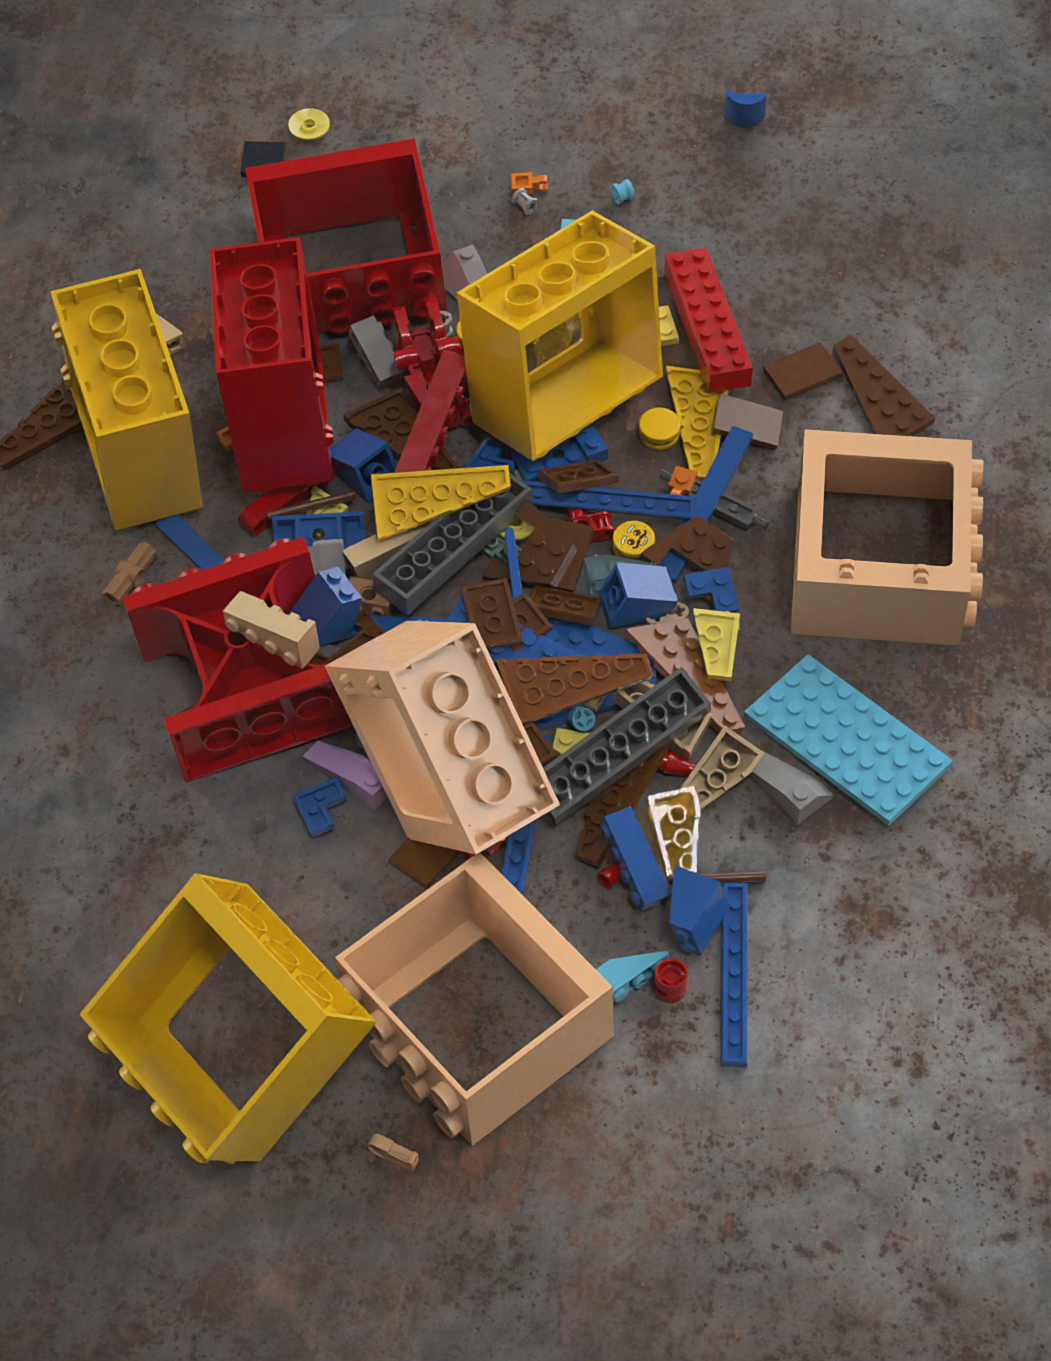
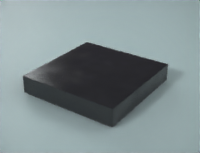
[240,141,286,177]

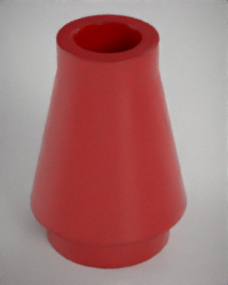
[658,750,695,776]

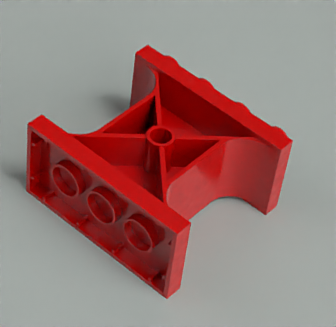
[122,537,353,783]

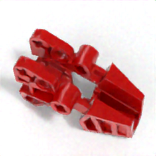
[393,299,462,429]

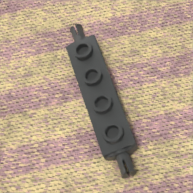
[659,469,770,530]

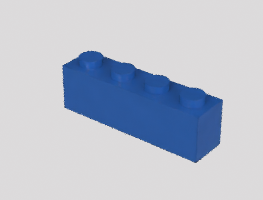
[600,806,672,912]

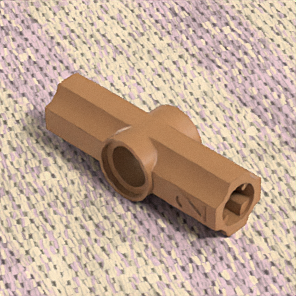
[102,542,157,606]

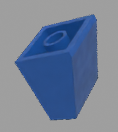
[331,428,397,503]
[599,562,678,628]
[289,566,362,646]
[669,865,729,955]

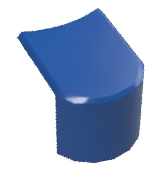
[726,90,766,127]

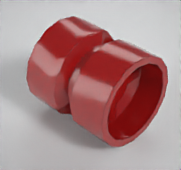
[654,958,688,1004]

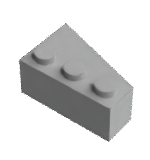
[347,315,405,389]

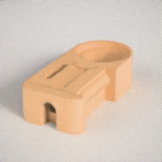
[367,1134,419,1172]

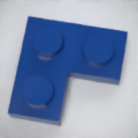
[464,438,515,473]
[683,567,740,613]
[293,777,347,837]

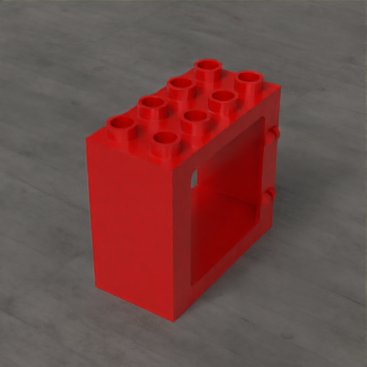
[245,138,447,333]
[210,237,334,493]

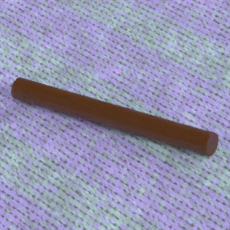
[266,490,356,521]
[667,871,766,885]

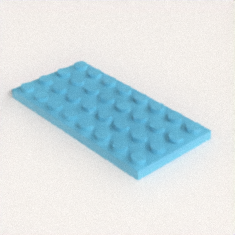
[744,654,953,826]

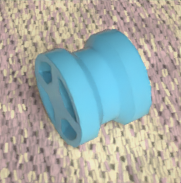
[611,179,635,205]
[568,706,595,731]

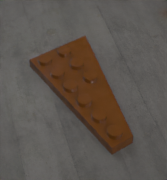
[833,335,935,436]
[0,381,82,471]
[343,388,459,470]
[576,745,669,867]

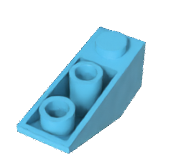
[596,951,669,1003]

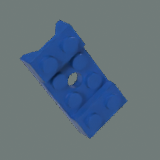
[508,423,608,482]
[272,511,365,549]

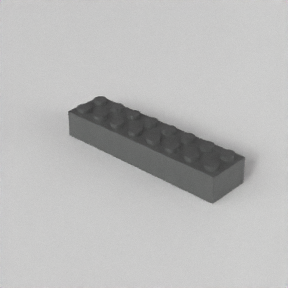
[372,465,532,615]
[543,666,711,825]

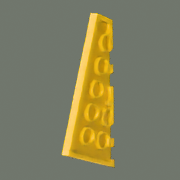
[666,366,729,481]
[371,465,511,542]

